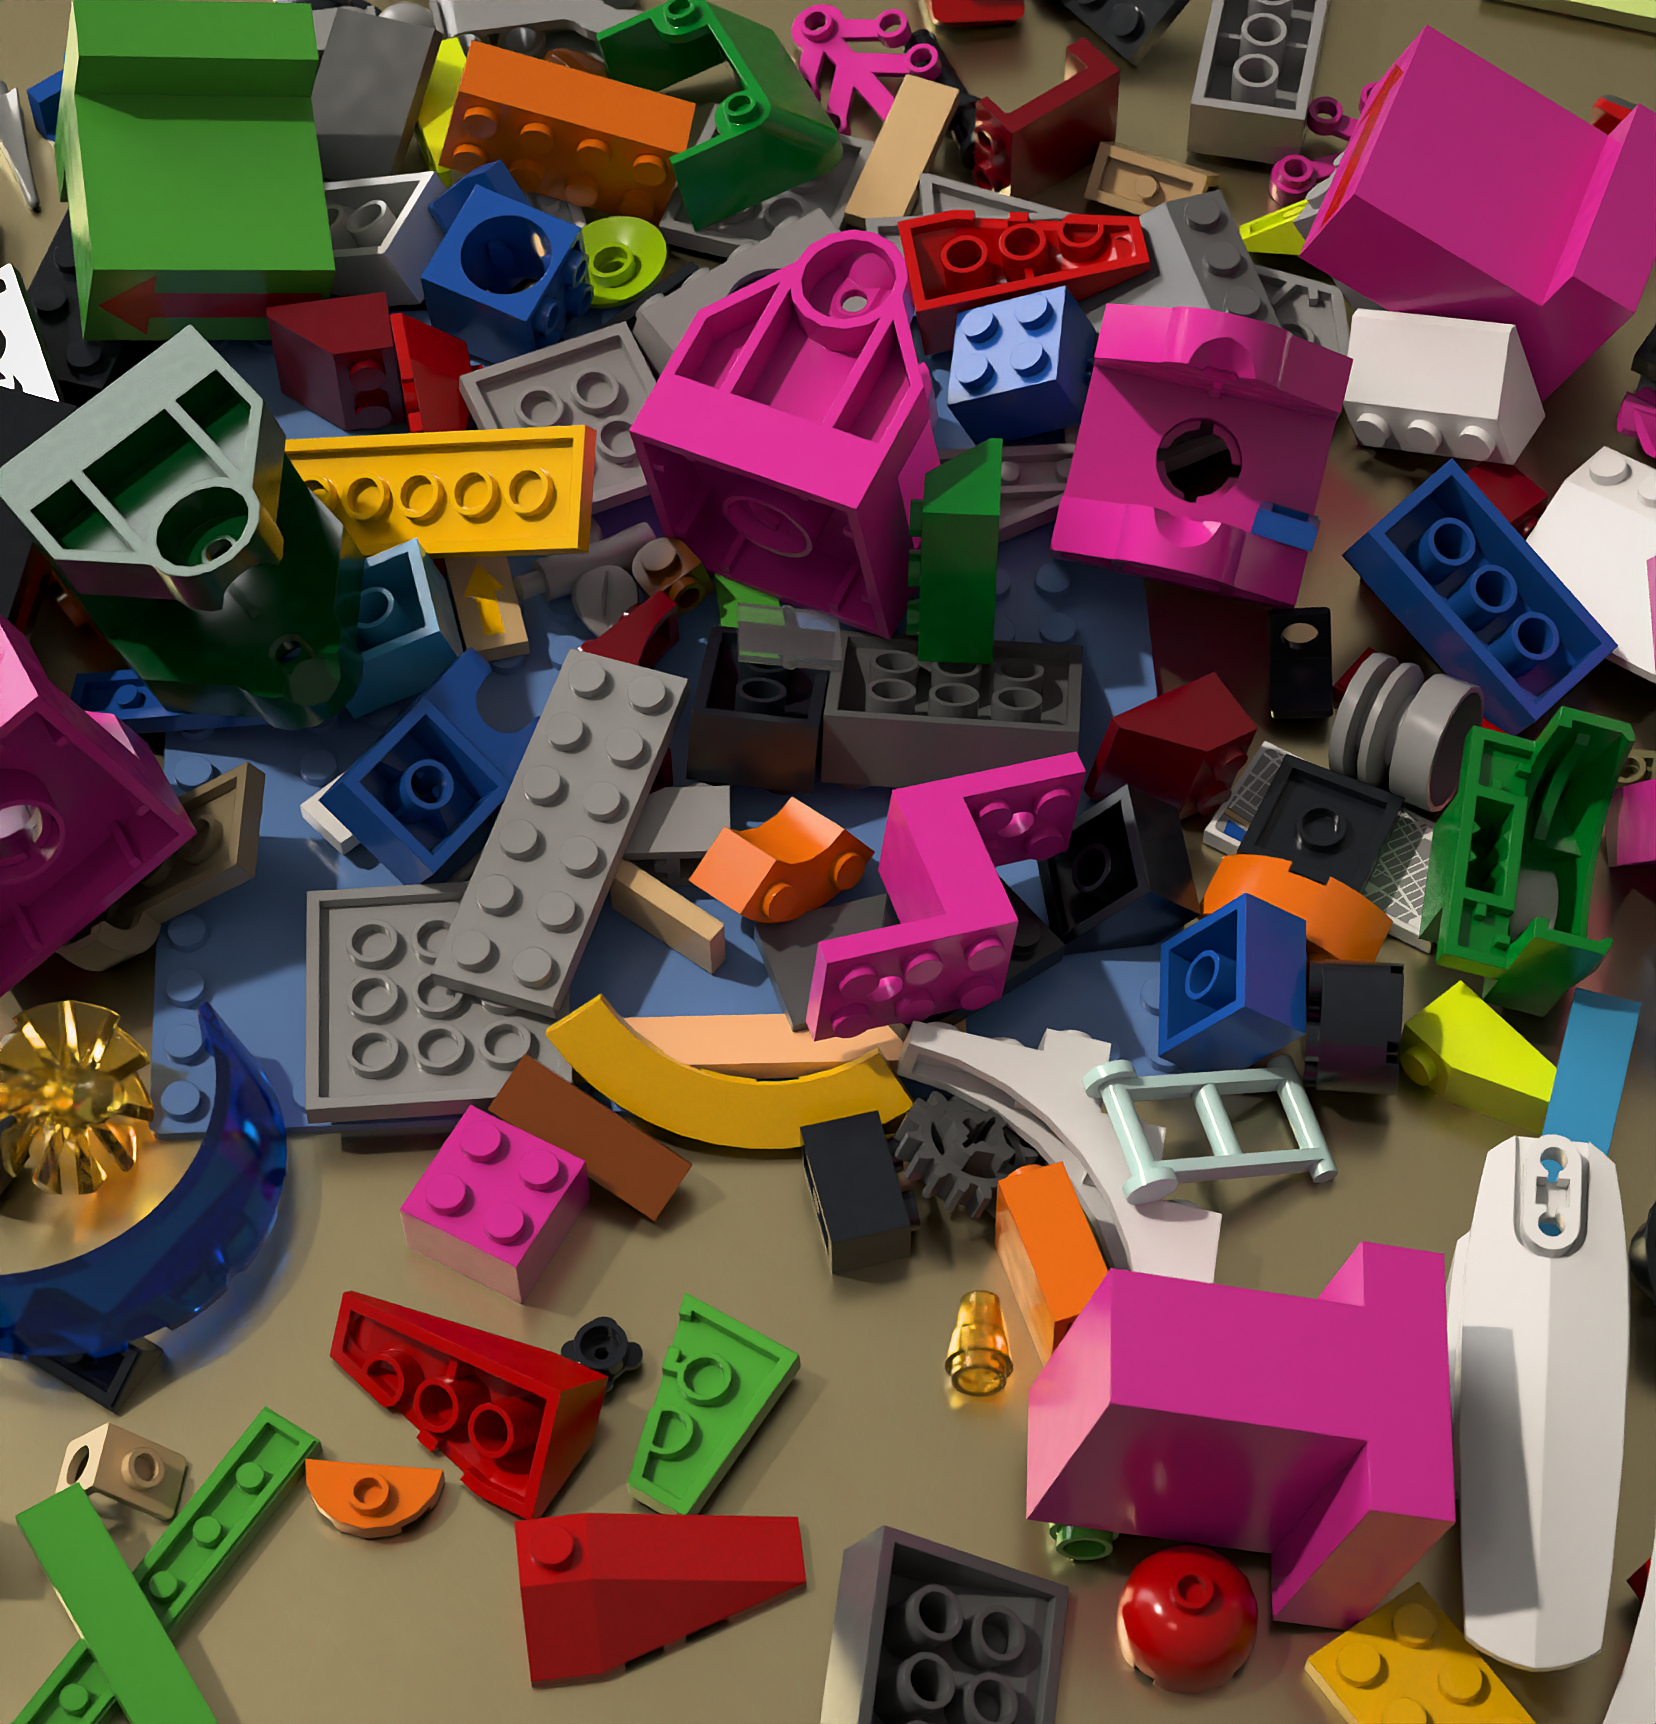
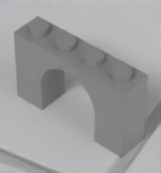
[632,207,867,379]

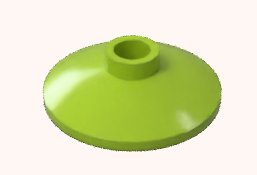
[582,216,668,309]

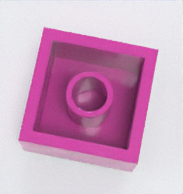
[399,1105,591,1304]

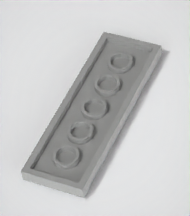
[430,648,691,1019]

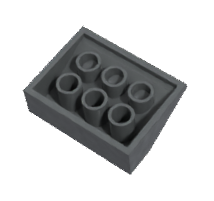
[1077,189,1281,444]
[821,630,1083,790]
[820,1525,1069,1724]

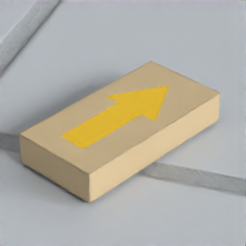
[444,556,530,662]

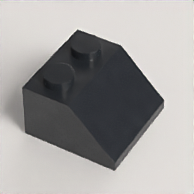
[1037,784,1201,955]

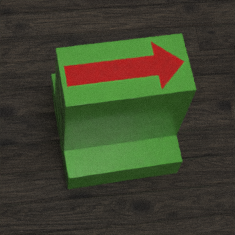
[54,0,336,340]

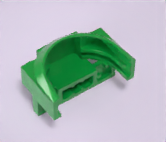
[1419,706,1635,1017]

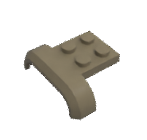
[56,761,266,971]

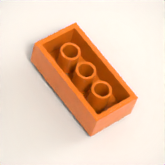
[438,40,696,227]

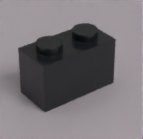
[800,1110,920,1274]

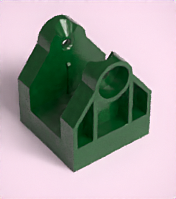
[0,324,365,730]

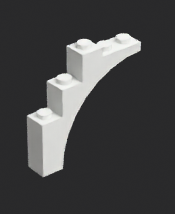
[897,1020,1222,1283]

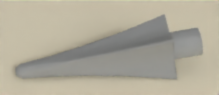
[0,81,40,210]

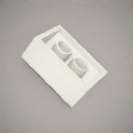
[1343,308,1546,465]

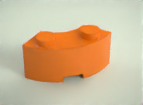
[688,797,875,923]
[1197,854,1393,982]

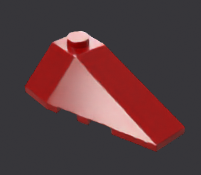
[897,209,1151,356]
[390,313,483,575]
[329,1290,608,1519]
[514,1513,807,1687]

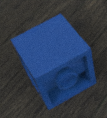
[420,184,594,364]

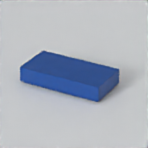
[1250,500,1321,552]

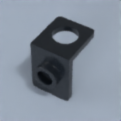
[1268,607,1333,719]

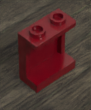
[973,37,1120,201]

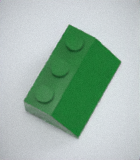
[906,438,1003,664]

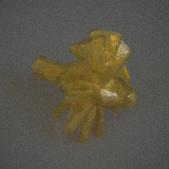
[0,1000,155,1195]

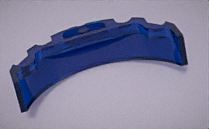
[0,1001,288,1362]

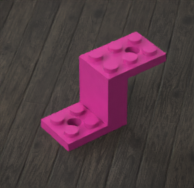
[806,751,1086,1042]

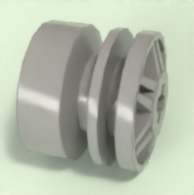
[1328,653,1484,812]

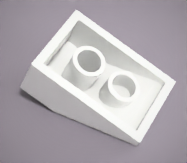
[323,171,447,306]

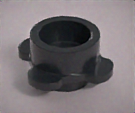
[561,1317,643,1393]

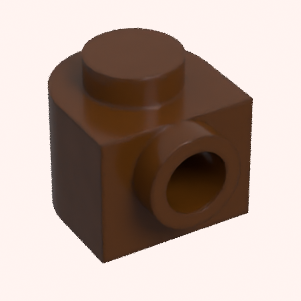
[632,537,716,618]

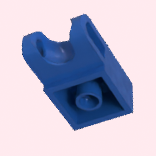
[318,647,540,885]

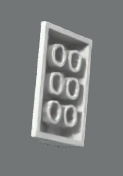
[1526,446,1656,684]

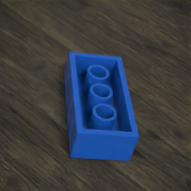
[1342,458,1619,736]

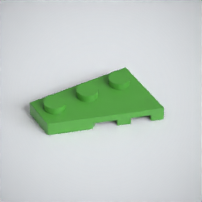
[627,1292,801,1515]

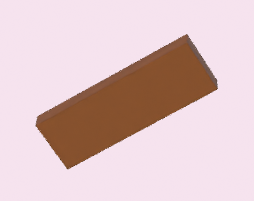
[488,1053,692,1221]

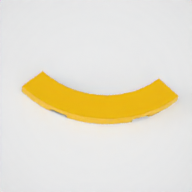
[545,993,915,1149]

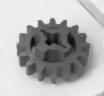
[894,1091,1038,1220]

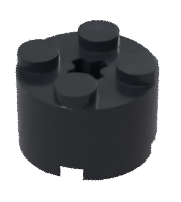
[1303,959,1404,1096]

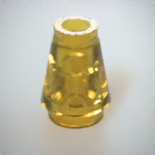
[945,1290,1014,1397]

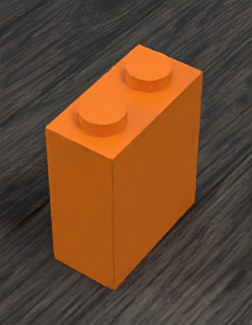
[994,1161,1108,1367]

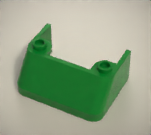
[595,0,843,232]

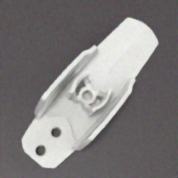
[1446,1134,1630,1672]

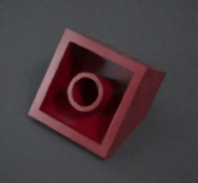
[266,292,405,431]
[1084,672,1258,820]

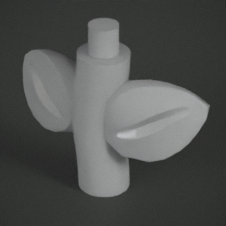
[513,516,656,637]

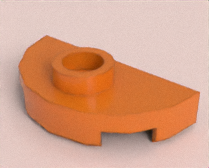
[305,1459,445,1538]

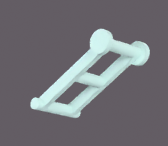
[1082,1055,1338,1205]

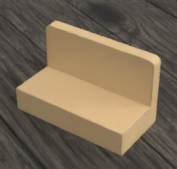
[1084,142,1220,215]

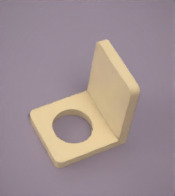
[55,1422,187,1521]

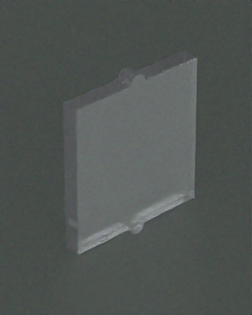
[736,602,843,672]

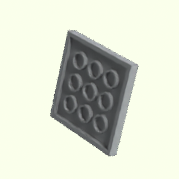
[305,881,573,1124]

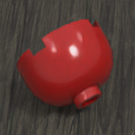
[1115,1544,1258,1694]

